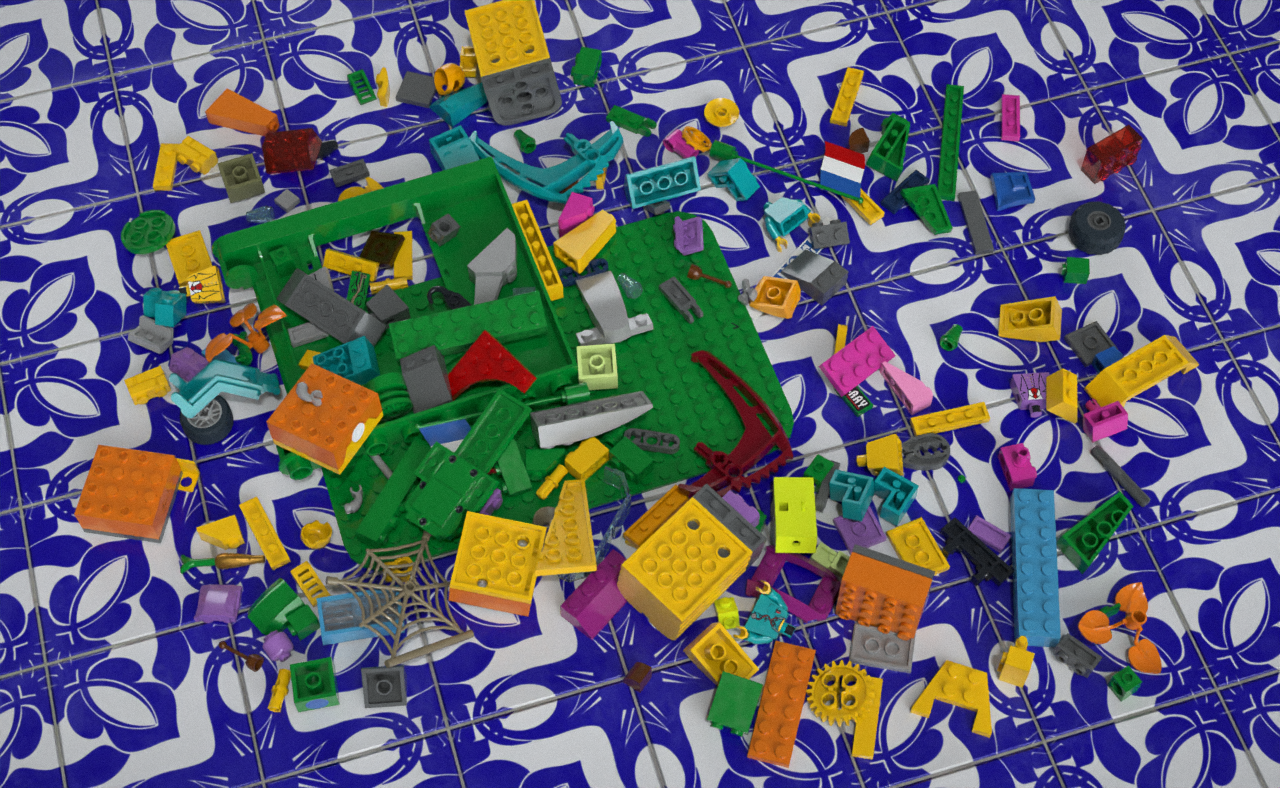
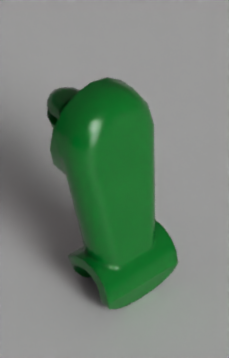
[232,331,253,366]

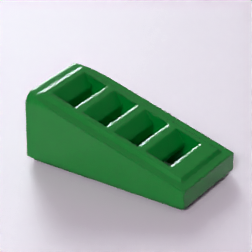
[347,69,377,105]

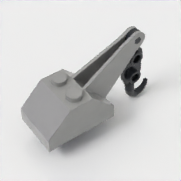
[427,228,517,310]

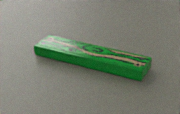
[346,270,370,311]

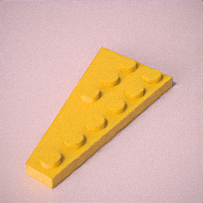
[535,479,597,576]

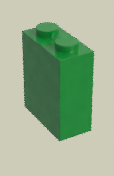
[707,671,763,737]

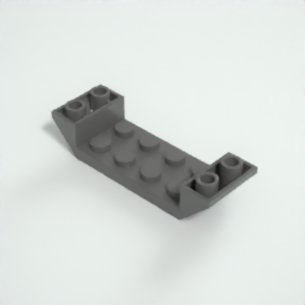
[277,268,387,346]

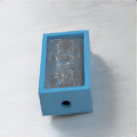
[316,585,405,645]

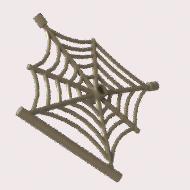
[325,531,474,668]

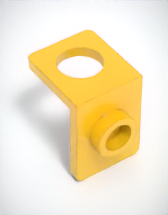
[176,458,200,492]

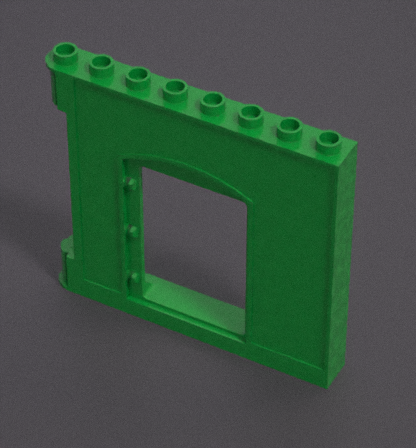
[212,156,579,480]

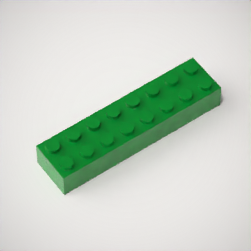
[389,291,548,366]

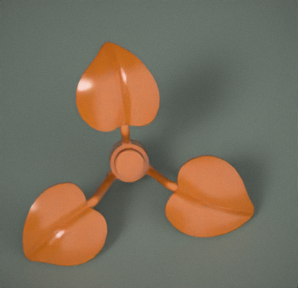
[205,303,287,363]
[1078,582,1162,674]

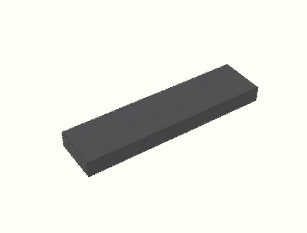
[958,190,994,255]

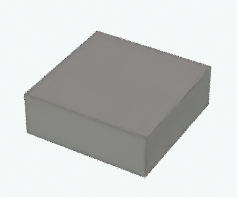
[274,189,300,213]

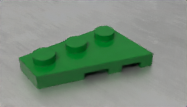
[900,184,953,235]

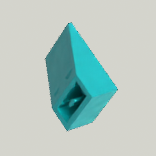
[429,125,480,170]
[312,336,380,385]

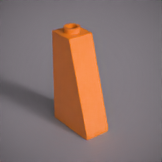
[205,88,280,137]

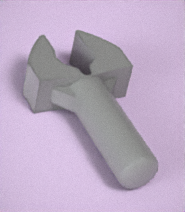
[738,279,758,306]

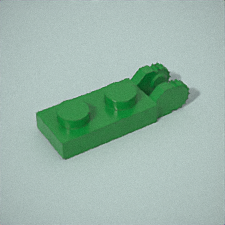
[606,105,657,137]

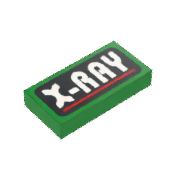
[834,386,873,417]

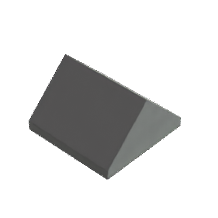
[361,665,407,708]

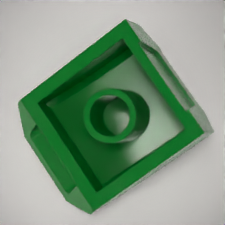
[247,578,305,635]

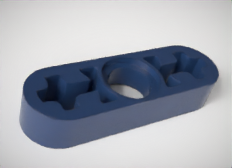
[558,258,609,287]

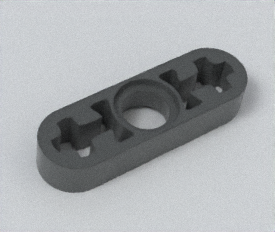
[624,428,680,454]
[815,460,840,513]

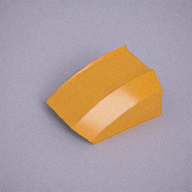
[748,276,801,319]

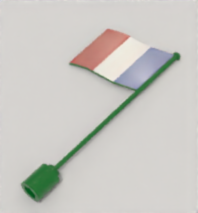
[709,140,865,204]
[414,382,590,474]

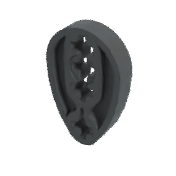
[902,433,950,471]

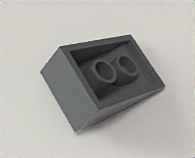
[781,249,849,306]
[400,345,453,413]

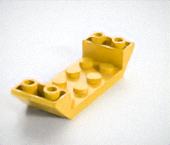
[1084,335,1199,408]

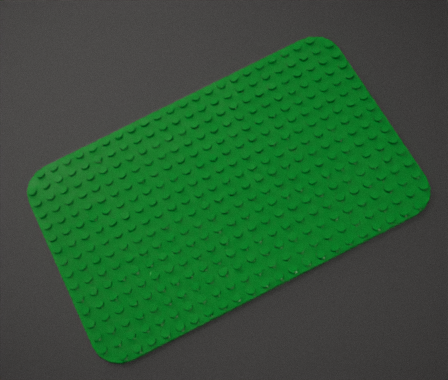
[321,211,794,571]

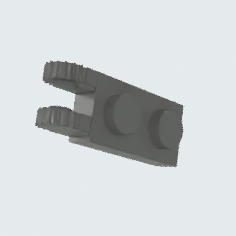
[659,277,703,324]

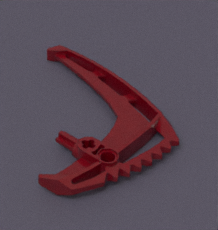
[678,350,793,499]

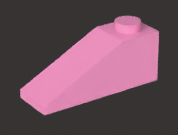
[880,361,933,416]

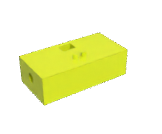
[773,477,817,553]

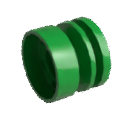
[365,372,413,421]

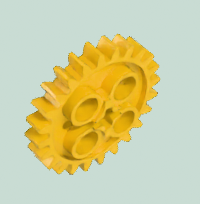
[806,660,875,727]

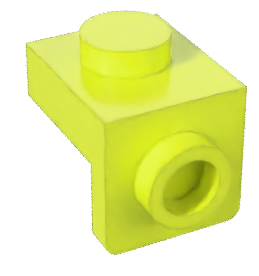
[714,597,740,630]

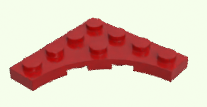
[448,330,537,401]

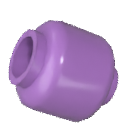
[262,630,294,662]

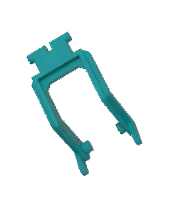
[169,358,280,418]

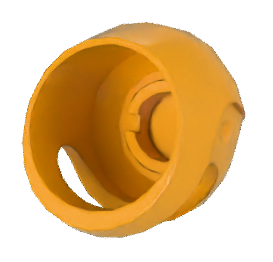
[434,63,465,95]

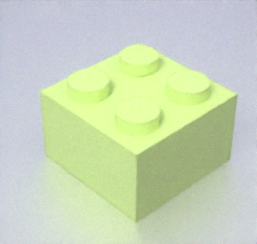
[577,344,618,390]

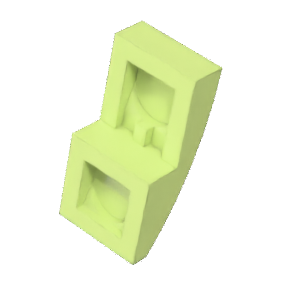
[809,542,850,577]

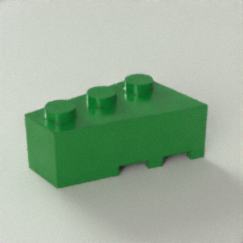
[866,116,910,182]

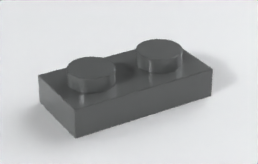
[329,159,370,187]

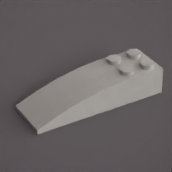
[530,391,653,449]

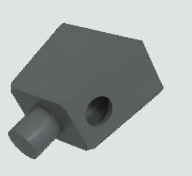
[366,285,411,329]

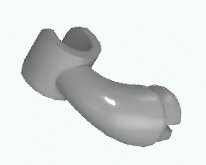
[296,382,323,406]
[344,485,363,514]

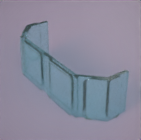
[556,466,631,583]

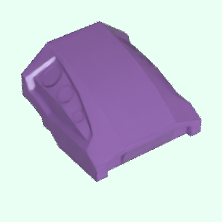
[194,584,243,623]

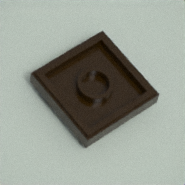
[359,231,405,268]

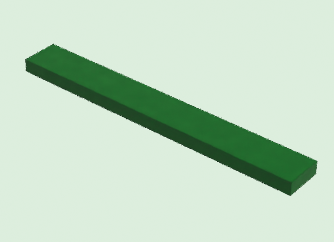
[937,84,964,201]

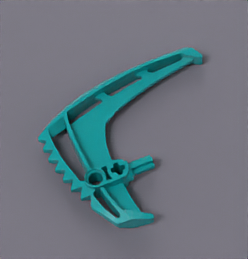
[469,121,624,204]

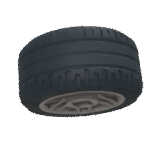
[180,395,233,445]

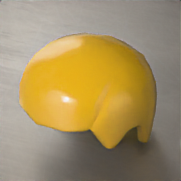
[300,520,332,549]

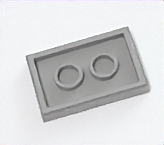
[849,623,916,673]

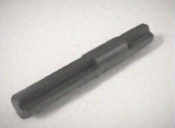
[1091,445,1150,507]

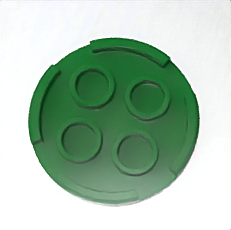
[121,210,175,254]

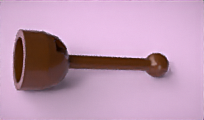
[687,264,732,288]
[219,641,264,672]

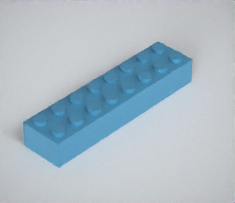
[1010,488,1061,648]

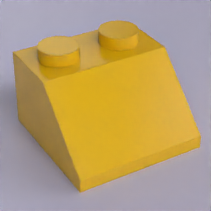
[1046,368,1077,424]

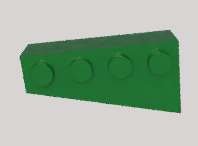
[1056,491,1133,575]

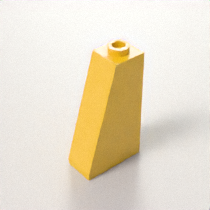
[553,210,616,274]

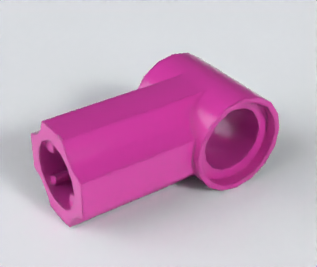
[663,129,699,159]

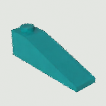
[429,82,488,127]

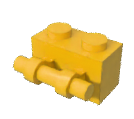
[997,636,1035,688]

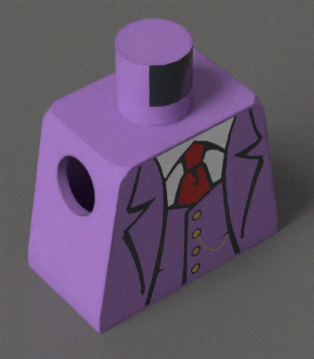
[1010,372,1049,417]

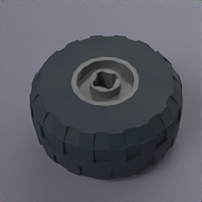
[1068,201,1126,255]

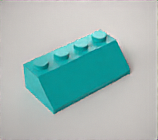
[624,156,701,209]

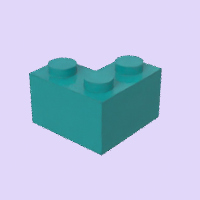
[707,158,760,201]
[143,288,186,327]
[874,467,919,526]
[829,469,874,522]

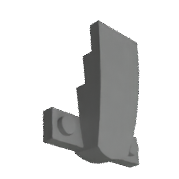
[575,271,654,346]

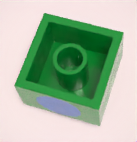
[290,657,340,713]

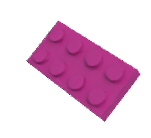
[818,326,896,397]

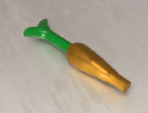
[180,553,265,574]

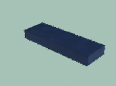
[881,170,930,214]

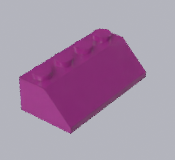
[560,549,628,640]

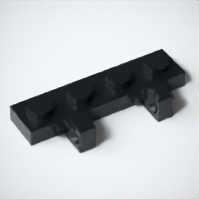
[940,518,1014,586]

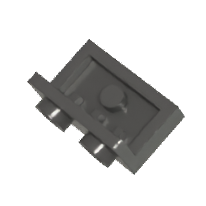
[808,219,850,249]
[1052,633,1102,678]

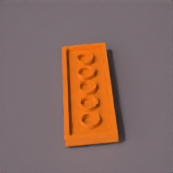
[747,641,816,768]

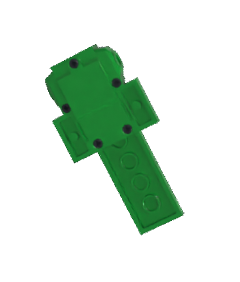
[403,388,532,541]

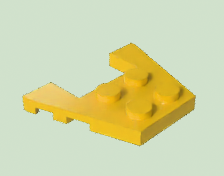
[910,660,992,738]

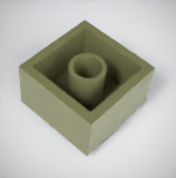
[217,153,265,203]

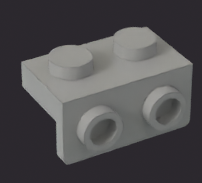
[128,315,174,354]

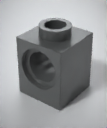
[428,213,460,246]

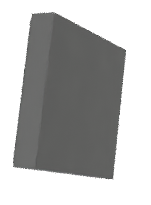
[396,71,437,108]
[1064,321,1118,367]

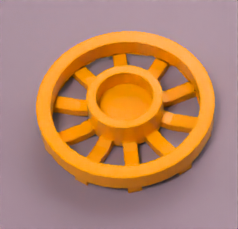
[682,126,712,152]

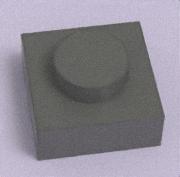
[646,200,671,215]

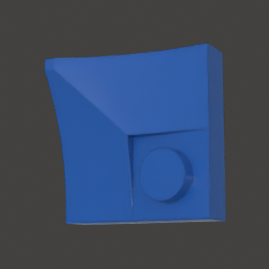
[990,172,1035,211]

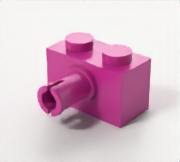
[1083,399,1128,443]
[998,443,1037,491]

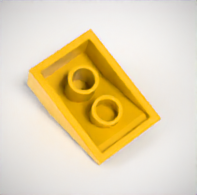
[998,296,1062,342]
[683,622,759,686]

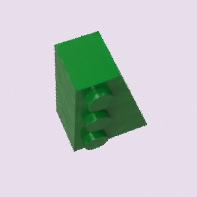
[494,437,532,498]

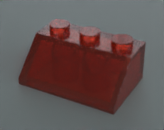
[262,128,322,174]

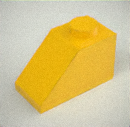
[196,515,245,550]

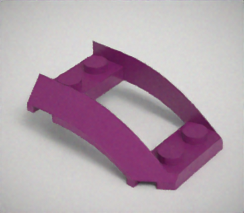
[746,545,841,623]

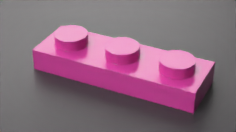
[1001,94,1020,141]

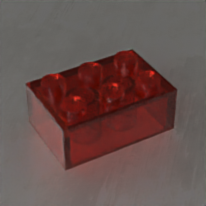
[1081,125,1143,184]

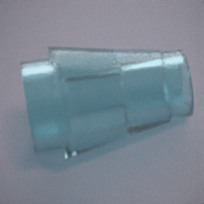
[246,205,275,223]
[617,273,643,299]

